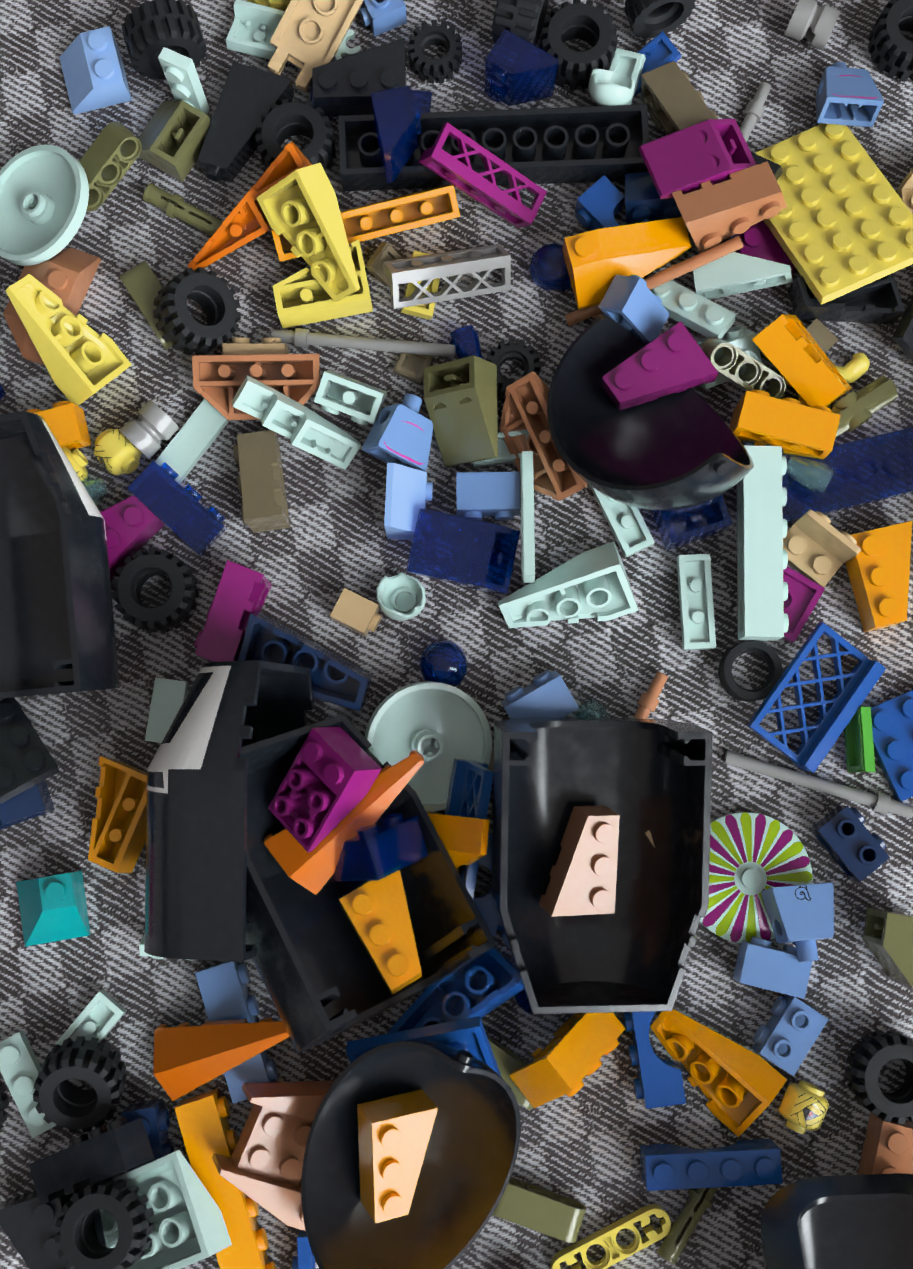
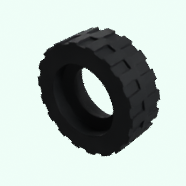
[624,0,696,39]

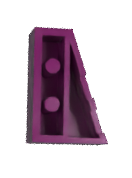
[602,321,718,411]
[100,495,165,579]
[194,560,272,662]

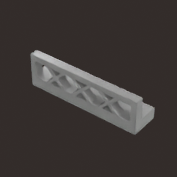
[383,244,511,309]

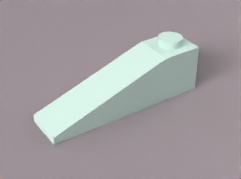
[498,542,638,628]

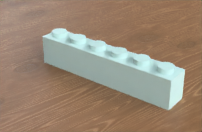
[737,445,789,641]

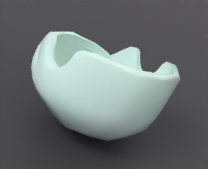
[588,68,635,106]
[376,572,426,621]

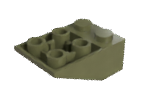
[424,355,498,467]

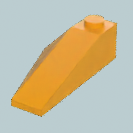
[562,217,691,310]
[427,812,490,871]
[650,1009,787,1137]

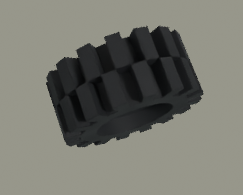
[408,20,462,84]
[486,339,541,399]

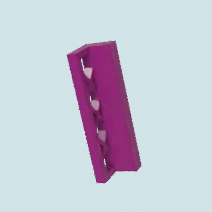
[419,122,547,228]

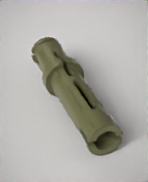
[143,183,223,236]
[657,1187,718,1265]

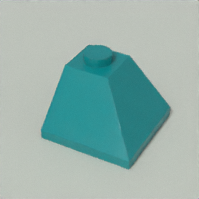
[16,870,91,947]

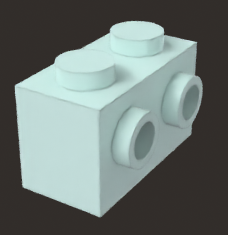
[314,370,387,426]

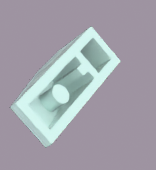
[691,249,793,300]

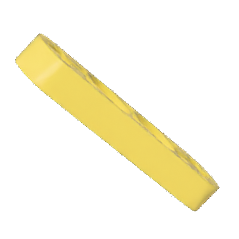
[550,1204,671,1269]

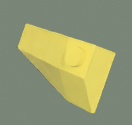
[256,163,360,303]
[5,274,132,406]

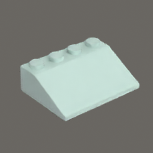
[70,1150,232,1269]

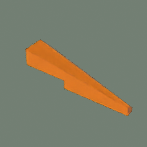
[187,141,312,271]
[264,750,424,895]
[153,1018,289,1101]

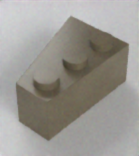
[641,61,718,135]
[233,430,291,533]

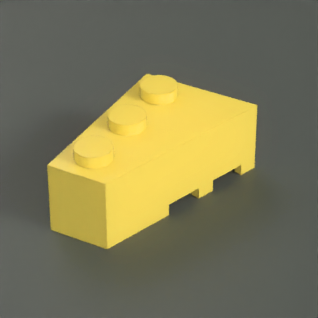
[272,239,373,329]

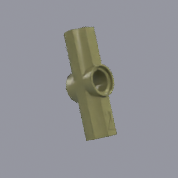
[831,375,899,439]

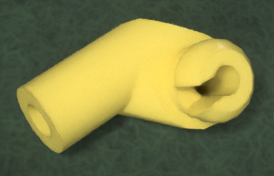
[835,353,870,383]

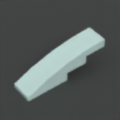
[232,375,361,470]

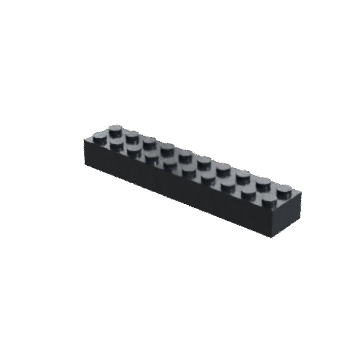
[338,104,649,191]

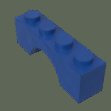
[623,1011,686,1109]
[639,1138,783,1191]

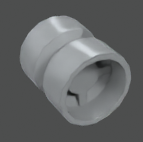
[784,0,841,51]
[119,400,179,459]

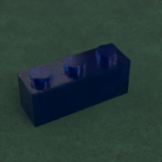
[127,460,228,555]

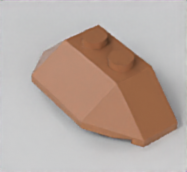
[3,247,101,367]
[192,354,320,420]
[499,372,587,501]

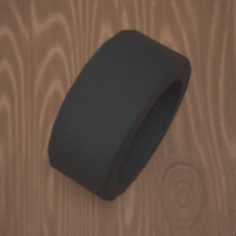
[718,640,783,702]

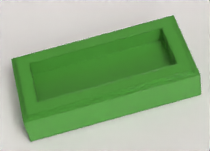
[844,707,875,773]

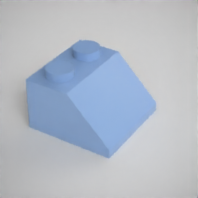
[59,26,132,115]
[384,463,433,540]

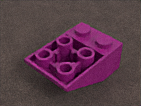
[639,119,757,199]
[268,727,382,852]

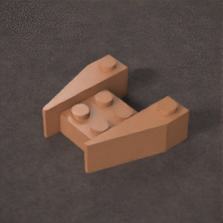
[212,1081,334,1231]

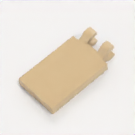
[268,0,364,93]

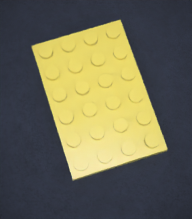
[755,123,913,305]

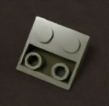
[138,100,211,183]
[863,907,913,987]

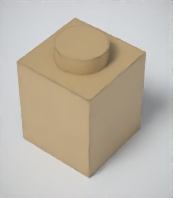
[330,588,382,637]

